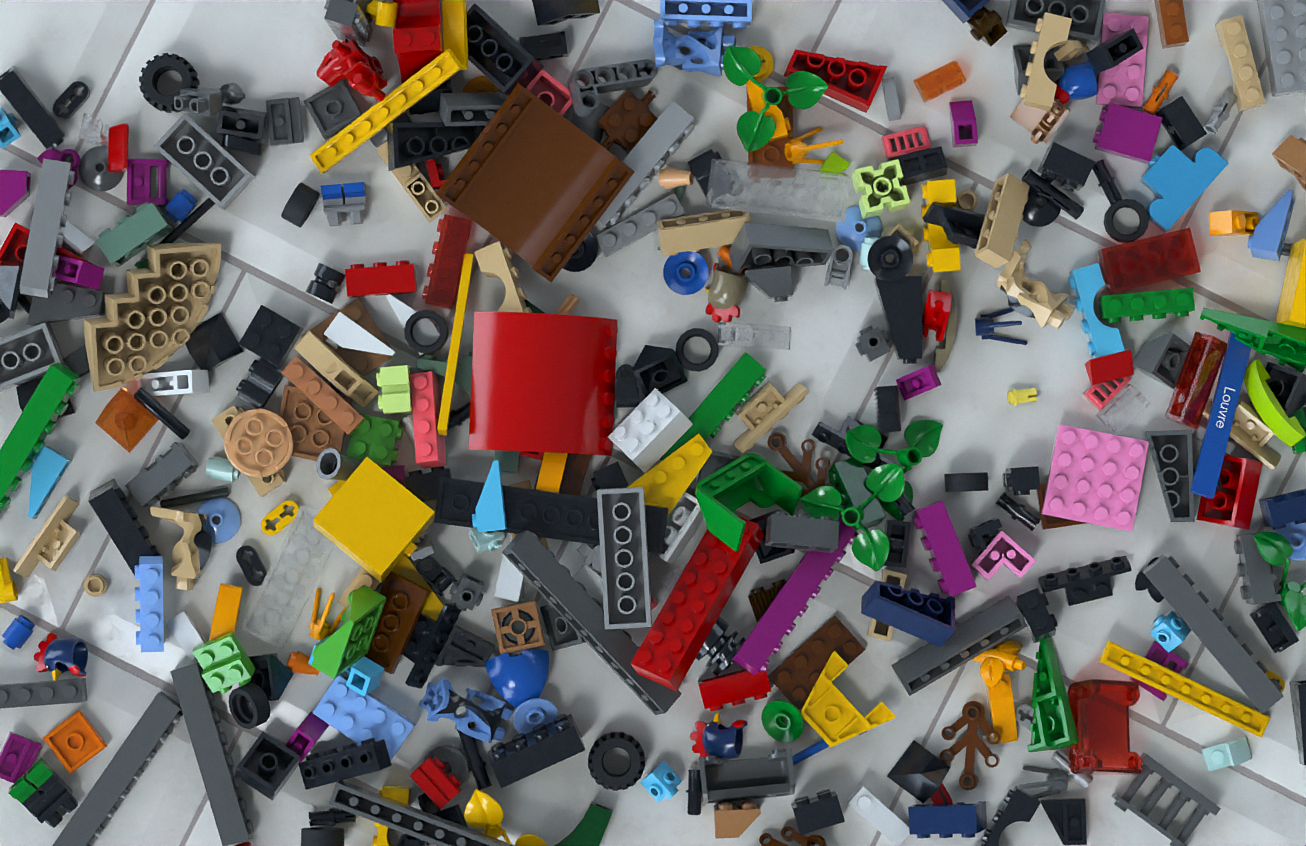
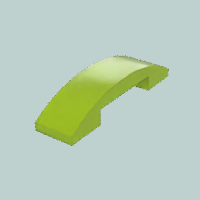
[1244,359,1306,447]

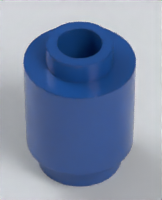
[165,189,198,223]
[2,615,35,650]

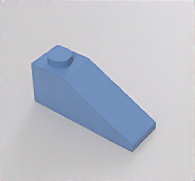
[1248,190,1295,261]

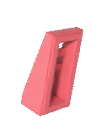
[881,126,931,160]
[1083,376,1132,410]

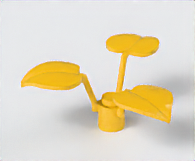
[464,789,548,846]

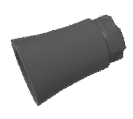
[316,448,362,481]

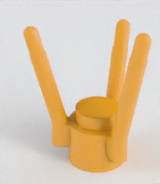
[784,127,843,164]
[308,588,346,641]

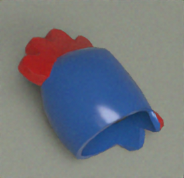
[1054,60,1098,104]

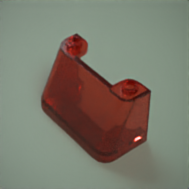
[1067,679,1142,775]

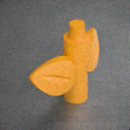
[973,639,1026,689]

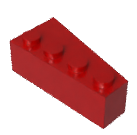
[784,49,888,113]
[0,223,97,284]

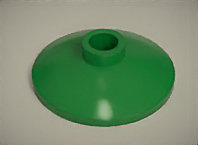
[761,700,804,743]

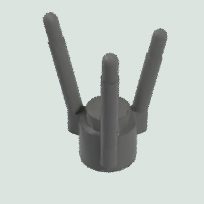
[1019,766,1068,799]

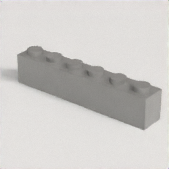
[20,159,75,298]

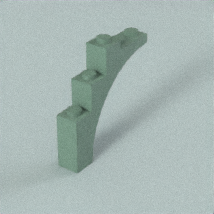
[416,352,520,473]

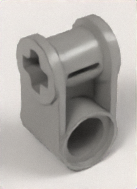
[824,245,853,290]

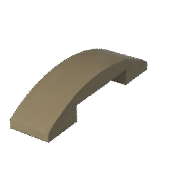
[934,280,957,373]

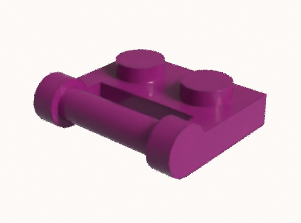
[127,159,169,206]
[1130,641,1189,702]

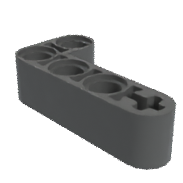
[568,59,658,118]

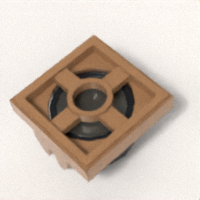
[491,600,545,654]

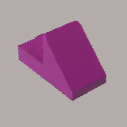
[896,364,942,401]

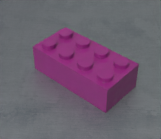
[912,501,977,597]

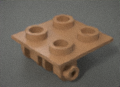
[1010,98,1071,144]

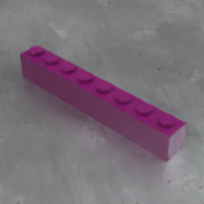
[732,511,859,675]

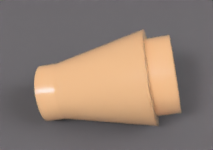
[658,167,694,189]

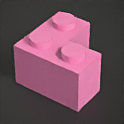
[969,530,1036,580]

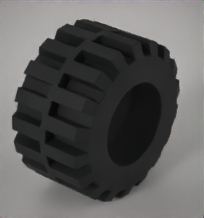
[139,53,200,113]
[588,732,645,791]

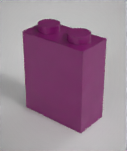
[1093,103,1162,164]

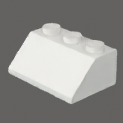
[654,492,704,565]

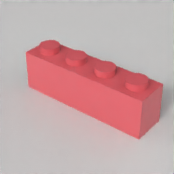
[410,371,446,469]

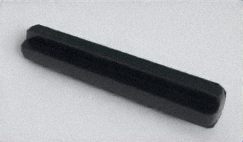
[133,387,190,440]

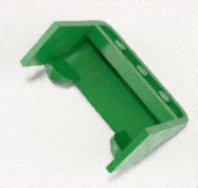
[695,453,803,551]

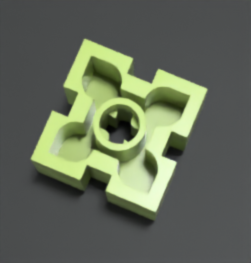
[851,159,910,219]
[376,365,413,414]

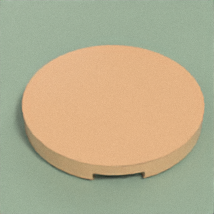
[224,408,293,477]

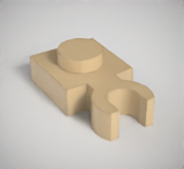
[1054,39,1090,61]

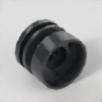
[696,616,746,676]

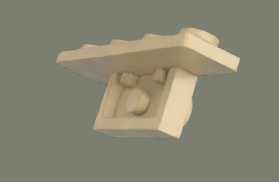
[733,382,809,453]
[1202,400,1281,470]
[13,496,81,578]

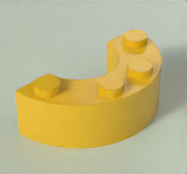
[921,179,961,272]

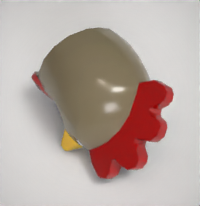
[705,263,748,323]

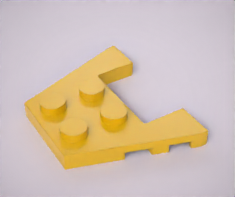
[800,651,896,747]

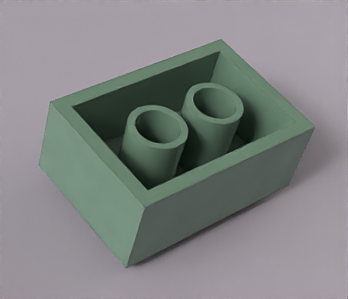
[95,202,174,267]

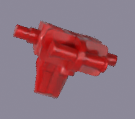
[316,39,387,102]

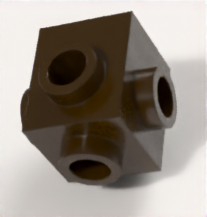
[967,6,1008,47]

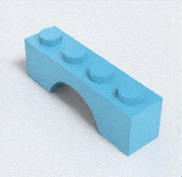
[1068,263,1125,358]

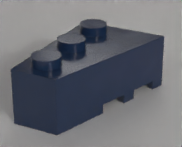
[1259,488,1306,530]
[908,801,987,838]

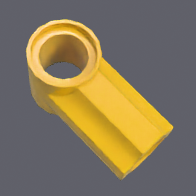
[366,0,398,27]
[0,557,18,604]

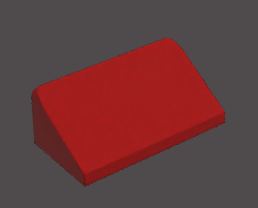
[108,123,129,173]
[1085,350,1134,386]

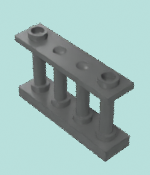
[1111,752,1221,846]

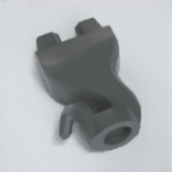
[174,83,245,117]

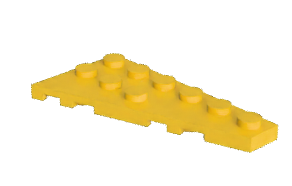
[627,434,713,517]

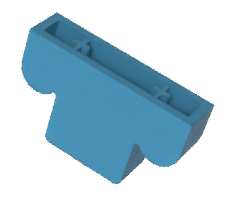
[1140,145,1229,233]

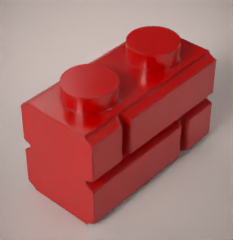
[409,756,462,810]

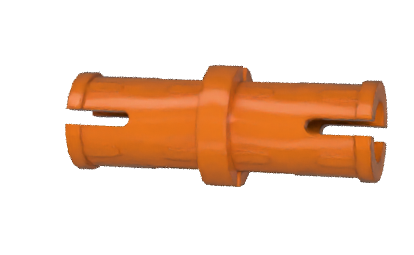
[1142,70,1179,115]

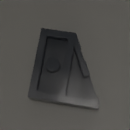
[435,625,496,667]
[1040,798,1087,845]

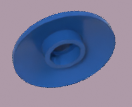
[663,251,709,295]

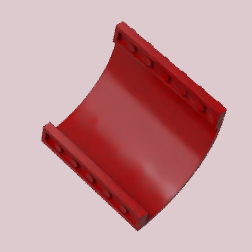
[468,312,618,456]

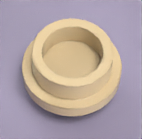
[955,189,978,211]
[84,574,107,597]

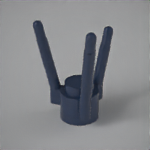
[975,308,1028,345]

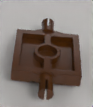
[596,89,658,154]

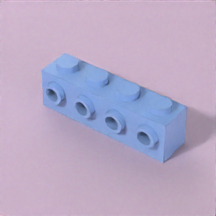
[660,0,752,29]
[135,556,164,652]

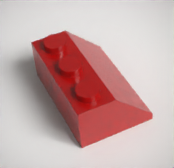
[1196,455,1263,530]
[698,669,771,712]

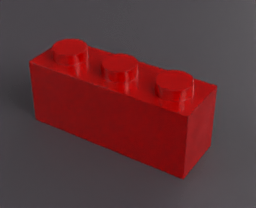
[345,260,417,298]

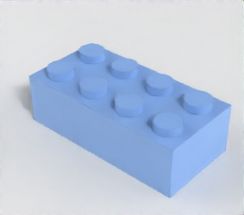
[313,674,416,761]

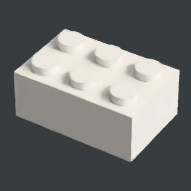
[608,388,693,473]

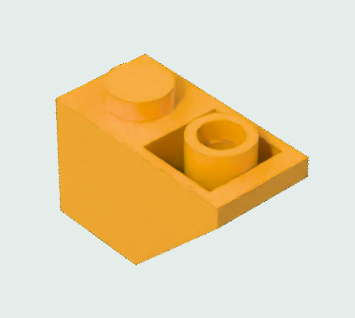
[1209,210,1259,236]

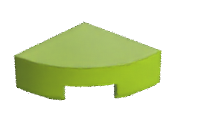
[819,151,851,174]

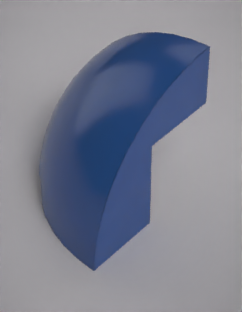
[485,649,549,708]

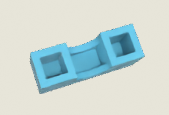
[308,636,385,697]

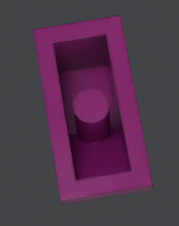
[52,254,105,290]
[285,711,329,763]

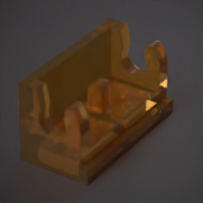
[913,61,967,103]

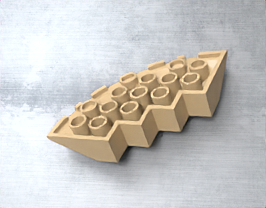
[84,243,221,392]

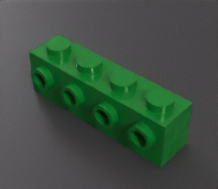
[1098,288,1195,323]

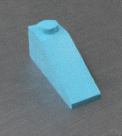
[28,446,72,519]
[472,460,507,532]

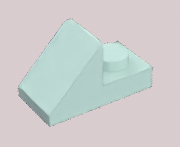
[1201,737,1252,771]

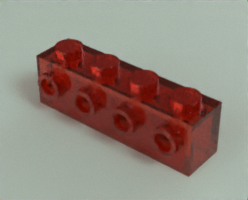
[422,214,472,310]
[1165,332,1228,429]

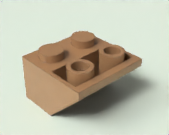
[714,801,761,839]

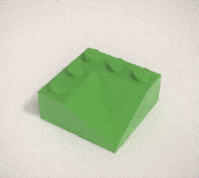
[311,585,387,679]

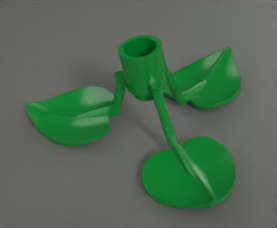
[723,46,828,152]
[846,420,943,521]
[800,463,905,572]
[1253,532,1306,631]

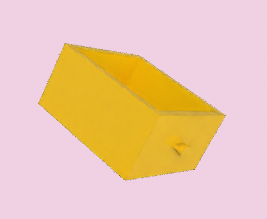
[1275,238,1306,328]
[313,457,435,583]

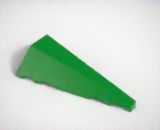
[1200,307,1306,373]
[1027,637,1080,752]

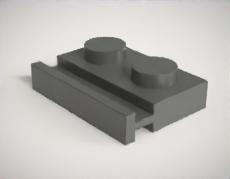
[266,97,304,146]

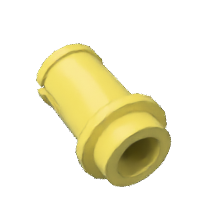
[1007,387,1037,406]

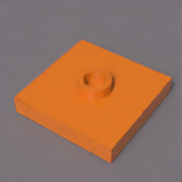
[43,710,107,774]

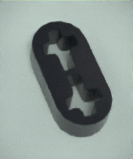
[53,81,90,120]
[221,134,265,156]
[236,545,268,586]

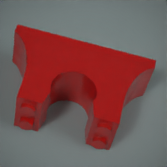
[393,0,444,84]

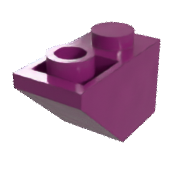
[949,100,978,148]
[0,170,31,217]

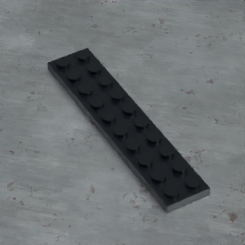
[434,477,668,554]

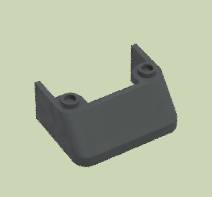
[699,748,795,804]

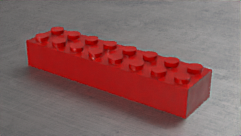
[631,516,764,692]

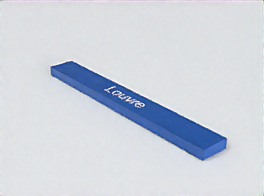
[1190,332,1251,499]

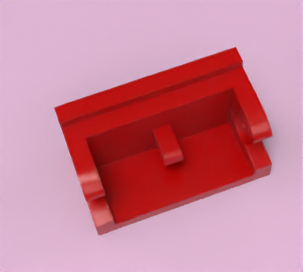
[922,290,952,342]

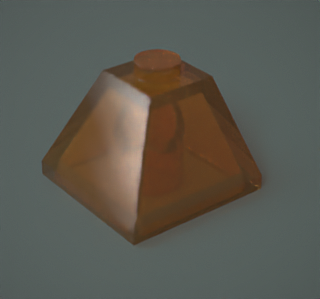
[95,388,159,453]

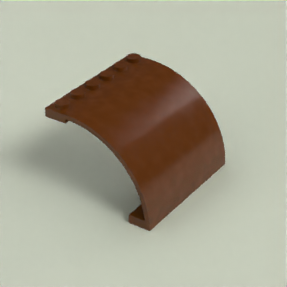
[436,83,635,283]

